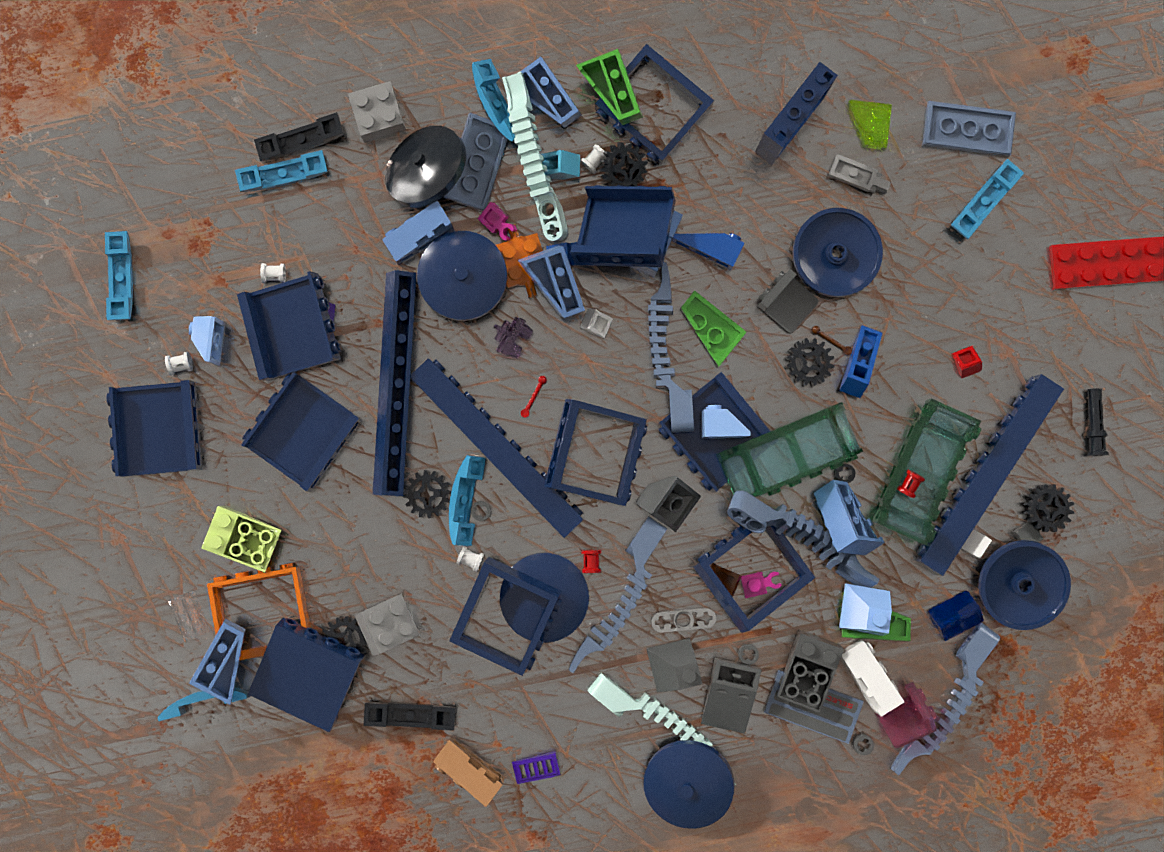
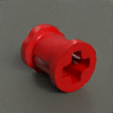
[897,469,925,498]
[581,550,601,573]

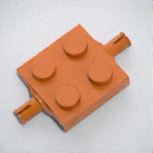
[496,224,543,298]

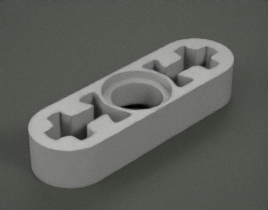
[651,608,716,633]

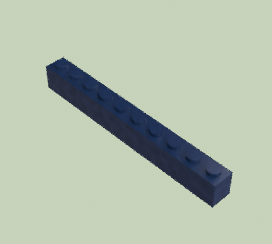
[372,270,416,496]
[410,358,584,538]
[915,374,1064,576]

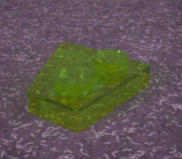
[848,100,892,150]

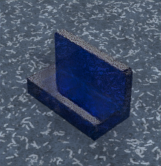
[928,591,984,641]

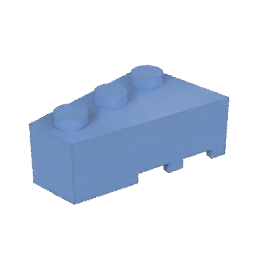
[520,57,582,128]
[382,201,455,265]
[518,245,585,318]
[814,480,885,555]
[189,619,246,705]

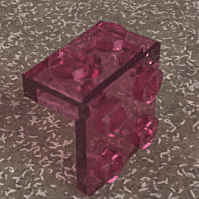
[877,682,937,748]

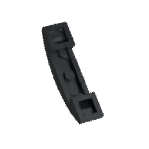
[254,112,344,161]
[363,702,455,730]

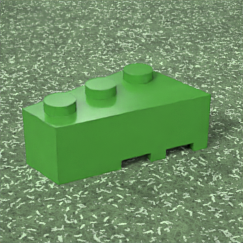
[576,49,643,125]

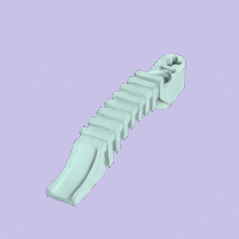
[502,72,568,242]
[587,673,736,785]

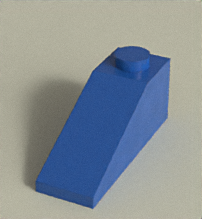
[672,233,744,270]
[839,325,882,398]

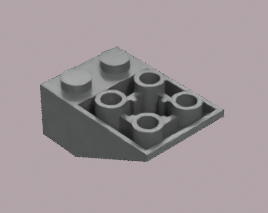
[777,629,844,713]
[701,658,761,734]

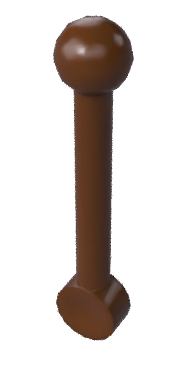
[812,326,852,355]

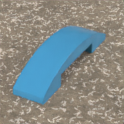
[472,59,516,141]
[235,150,328,192]
[951,159,1024,240]
[105,231,133,321]
[449,455,486,546]
[158,688,250,721]

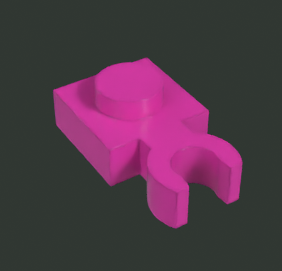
[478,202,518,241]
[740,571,782,598]

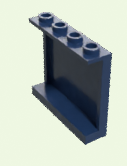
[570,185,676,267]
[237,271,341,381]
[241,372,362,492]
[658,372,778,492]
[106,380,202,477]
[248,617,365,732]

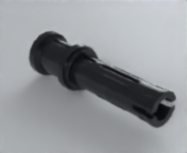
[1086,388,1109,456]

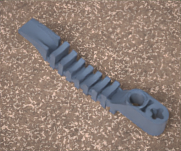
[648,262,694,433]
[727,491,880,588]
[569,516,667,673]
[890,622,1000,775]

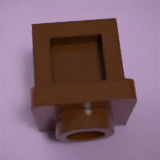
[704,563,742,597]

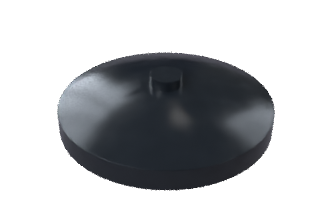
[385,126,466,208]

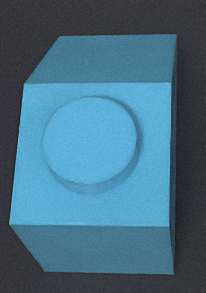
[541,150,580,180]

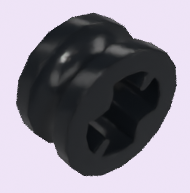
[834,464,856,483]

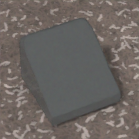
[1012,522,1043,542]

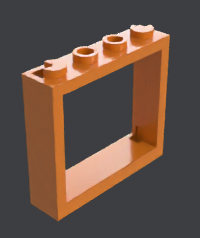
[207,563,311,660]

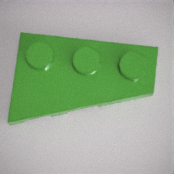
[680,291,746,367]
[841,592,911,642]

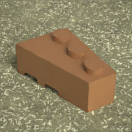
[433,737,505,807]

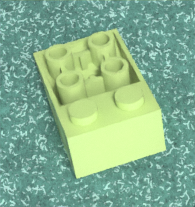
[201,506,282,572]

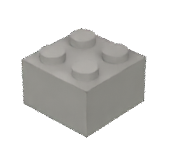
[348,81,406,142]
[354,594,420,656]

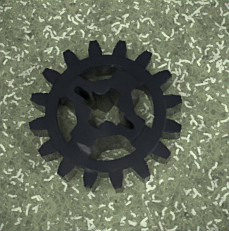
[599,142,648,187]
[786,338,834,386]
[403,470,452,519]
[1023,484,1074,532]
[322,616,368,653]

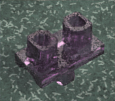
[493,317,533,358]

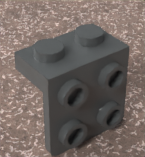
[758,269,819,333]

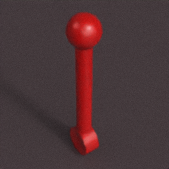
[521,376,547,418]

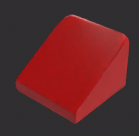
[952,346,982,378]

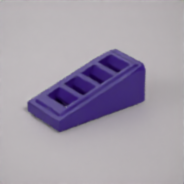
[512,751,561,784]

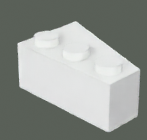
[841,639,904,717]

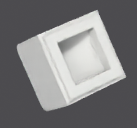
[580,308,613,338]
[961,529,992,559]

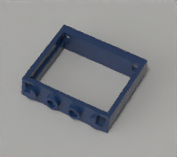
[595,44,714,165]
[755,62,838,166]
[544,399,647,506]
[693,525,816,633]
[449,557,562,676]

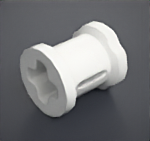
[580,144,606,174]
[260,263,286,283]
[165,352,193,376]
[456,546,484,572]

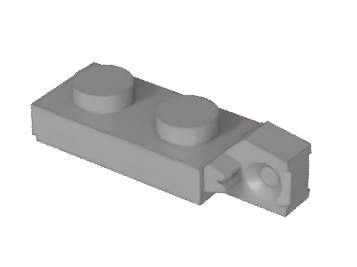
[828,154,891,193]

